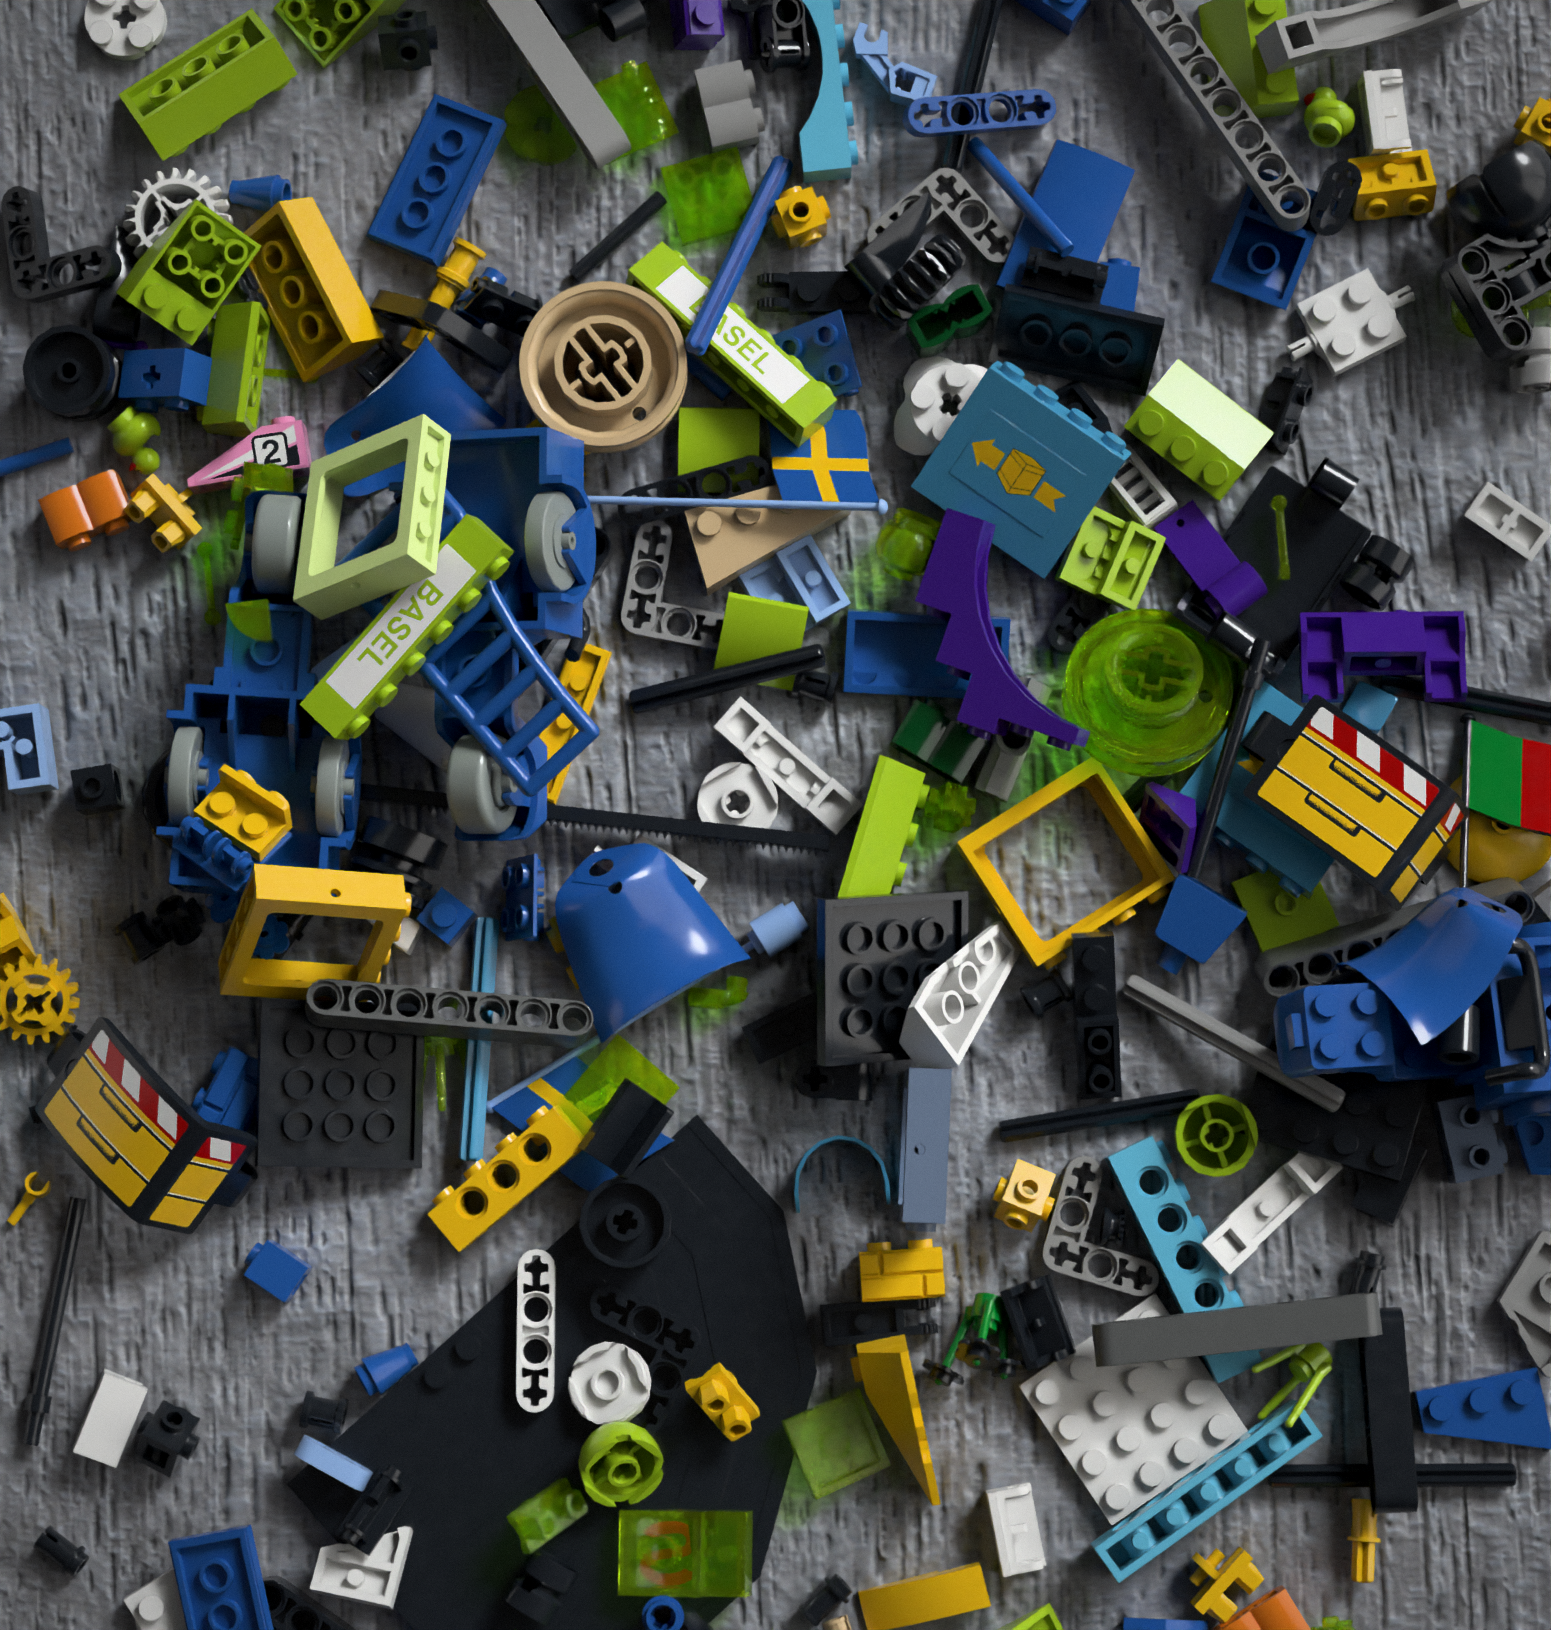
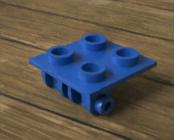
[772,310,862,397]
[173,816,293,893]
[501,854,545,942]

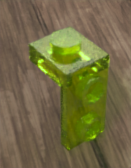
[223,461,293,550]

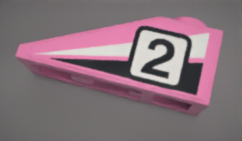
[187,416,312,495]

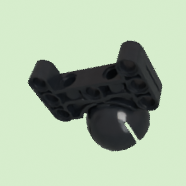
[1441,139,1551,362]

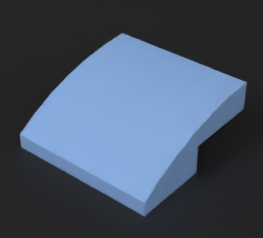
[737,534,851,633]

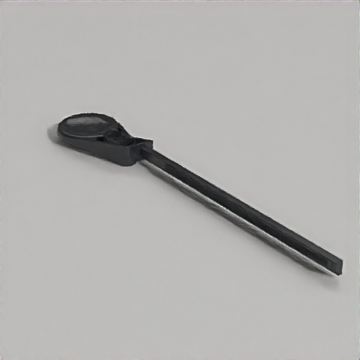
[142,749,830,856]

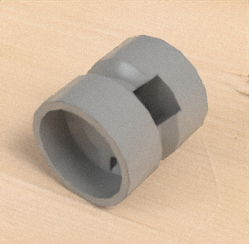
[1506,327,1551,394]

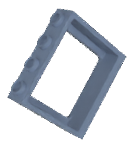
[897,1067,952,1232]

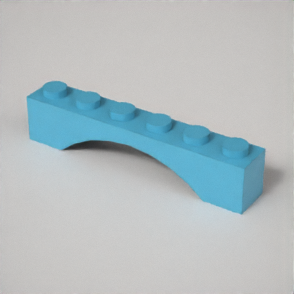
[799,0,858,183]

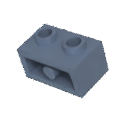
[1430,1094,1508,1183]

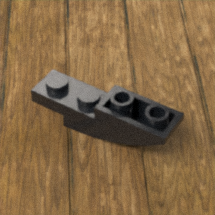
[1071,931,1122,1100]

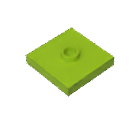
[1230,870,1340,953]

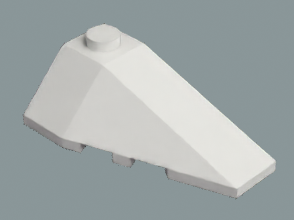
[899,921,1022,1069]

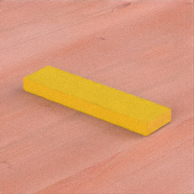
[538,643,612,805]

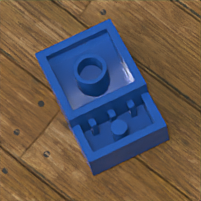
[1211,171,1325,311]

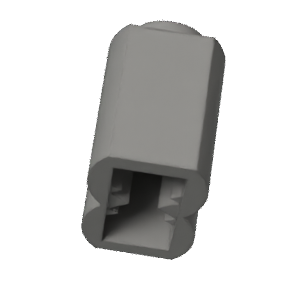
[694,60,765,154]

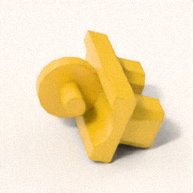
[124,473,203,553]
[684,1362,760,1441]
[1189,1546,1264,1624]

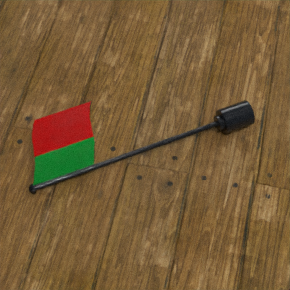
[1436,713,1551,1065]

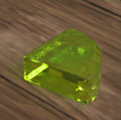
[225,599,273,643]

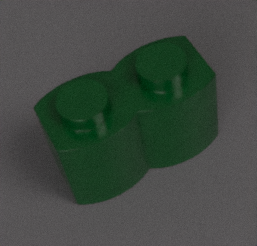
[905,284,992,358]
[889,698,986,786]

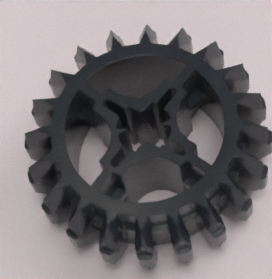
[869,233,966,331]

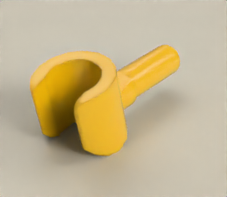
[7,1171,51,1226]

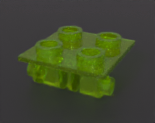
[593,60,679,165]

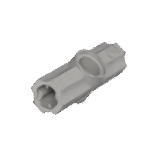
[974,676,1053,803]

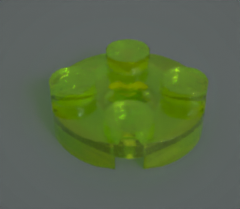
[504,85,578,166]

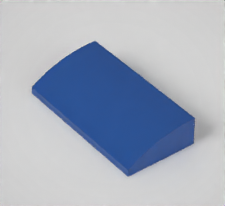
[994,139,1135,291]
[843,608,1011,698]

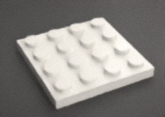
[1018,1293,1248,1525]

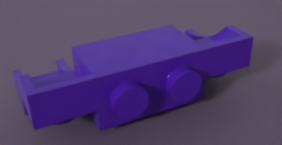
[1297,610,1468,703]

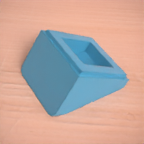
[1342,680,1398,734]

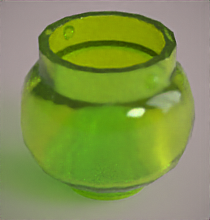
[875,507,941,582]

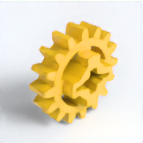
[0,954,80,1045]

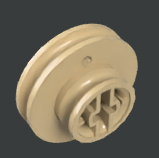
[519,281,688,453]

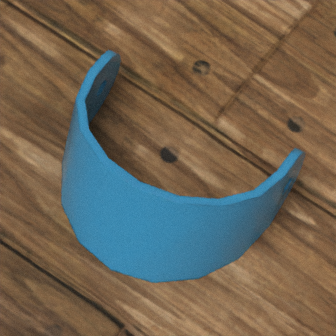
[794,1135,891,1213]

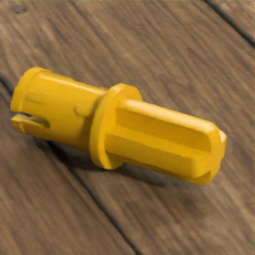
[1347,1498,1381,1583]

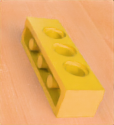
[427,1105,584,1252]

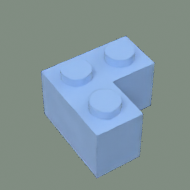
[0,703,59,795]

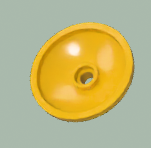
[1447,775,1551,884]

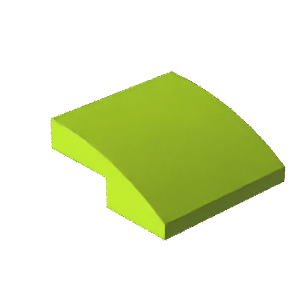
[678,407,760,493]
[1054,506,1166,612]
[713,592,809,691]

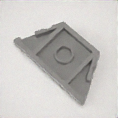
[1496,1231,1551,1379]

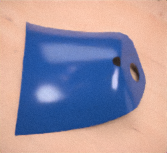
[324,332,506,497]
[555,843,751,1044]
[1331,887,1523,1045]

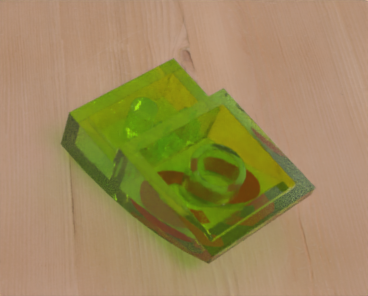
[618,1509,753,1598]

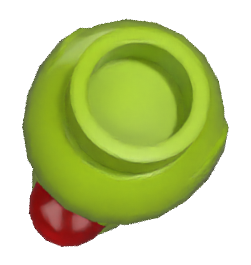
[1303,86,1355,148]
[107,406,161,475]

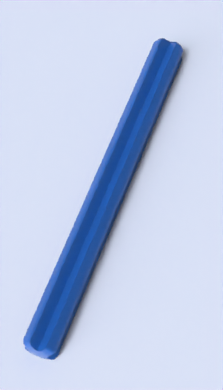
[685,156,793,356]

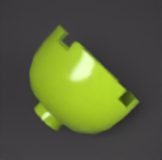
[1174,1094,1258,1177]
[578,1421,664,1507]

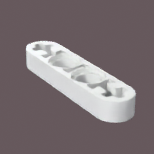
[516,1249,556,1413]

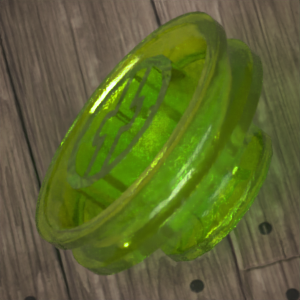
[1062,608,1233,777]

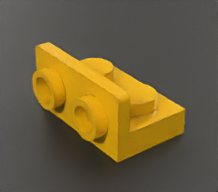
[1347,149,1437,221]
[193,764,293,862]

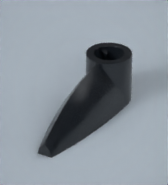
[844,192,932,297]
[93,226,141,343]

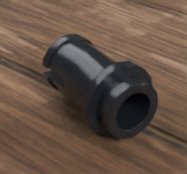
[1347,1250,1387,1295]
[34,1526,89,1577]
[799,1573,853,1627]

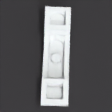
[713,696,863,835]
[1199,1152,1343,1276]

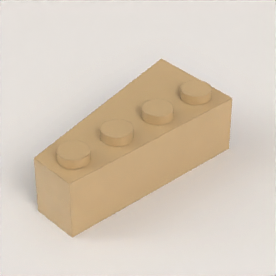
[684,484,851,596]

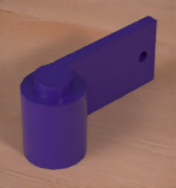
[1153,499,1268,621]

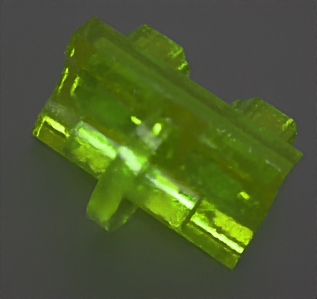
[507,1478,588,1554]

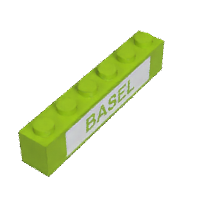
[626,242,837,448]
[300,514,514,740]

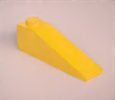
[850,1334,941,1506]

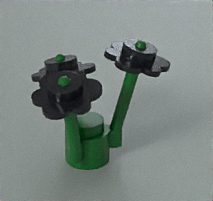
[922,1293,1026,1387]

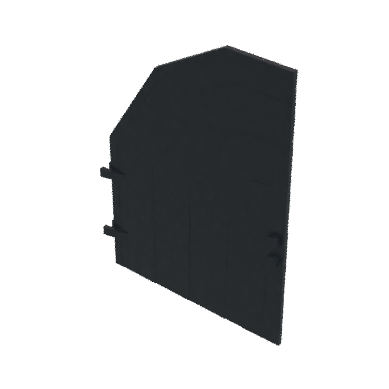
[287,1115,817,1630]

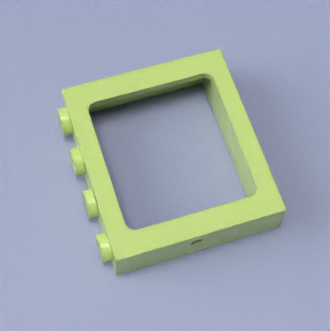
[293,414,451,620]

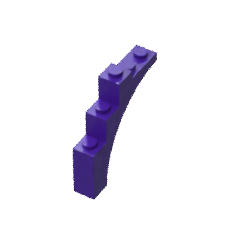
[915,508,1090,751]

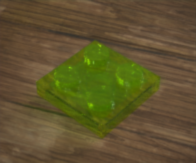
[781,1388,891,1500]

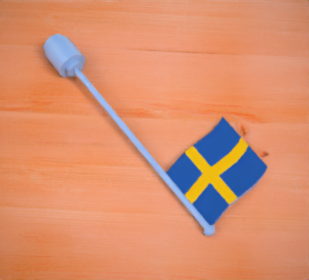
[587,410,888,515]
[486,901,810,1192]

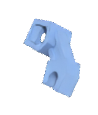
[853,22,937,110]

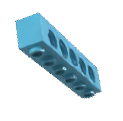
[1105,1136,1264,1384]
[1090,1399,1323,1583]

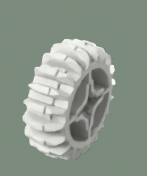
[123,168,233,260]

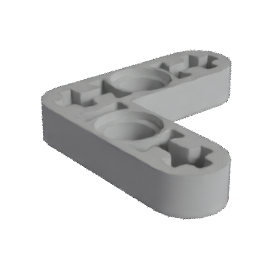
[867,168,1014,268]
[621,520,724,652]
[1041,1156,1159,1297]

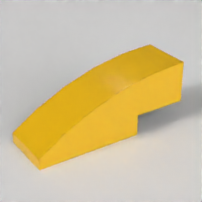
[857,1562,991,1630]

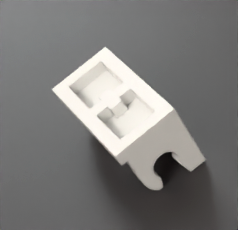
[1357,69,1412,156]
[1464,482,1551,562]
[73,1369,148,1468]
[985,1482,1046,1577]

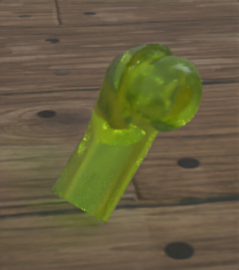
[688,976,749,1010]

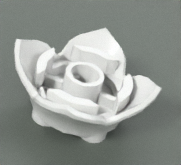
[894,356,988,456]

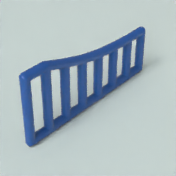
[334,488,599,797]

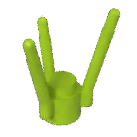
[1251,1342,1333,1428]

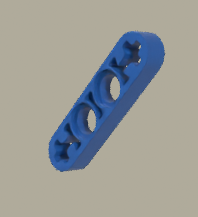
[902,89,1056,138]

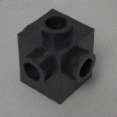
[378,9,438,71]
[133,1400,200,1478]

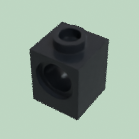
[70,763,126,816]

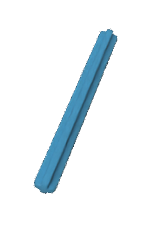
[458,917,499,1162]

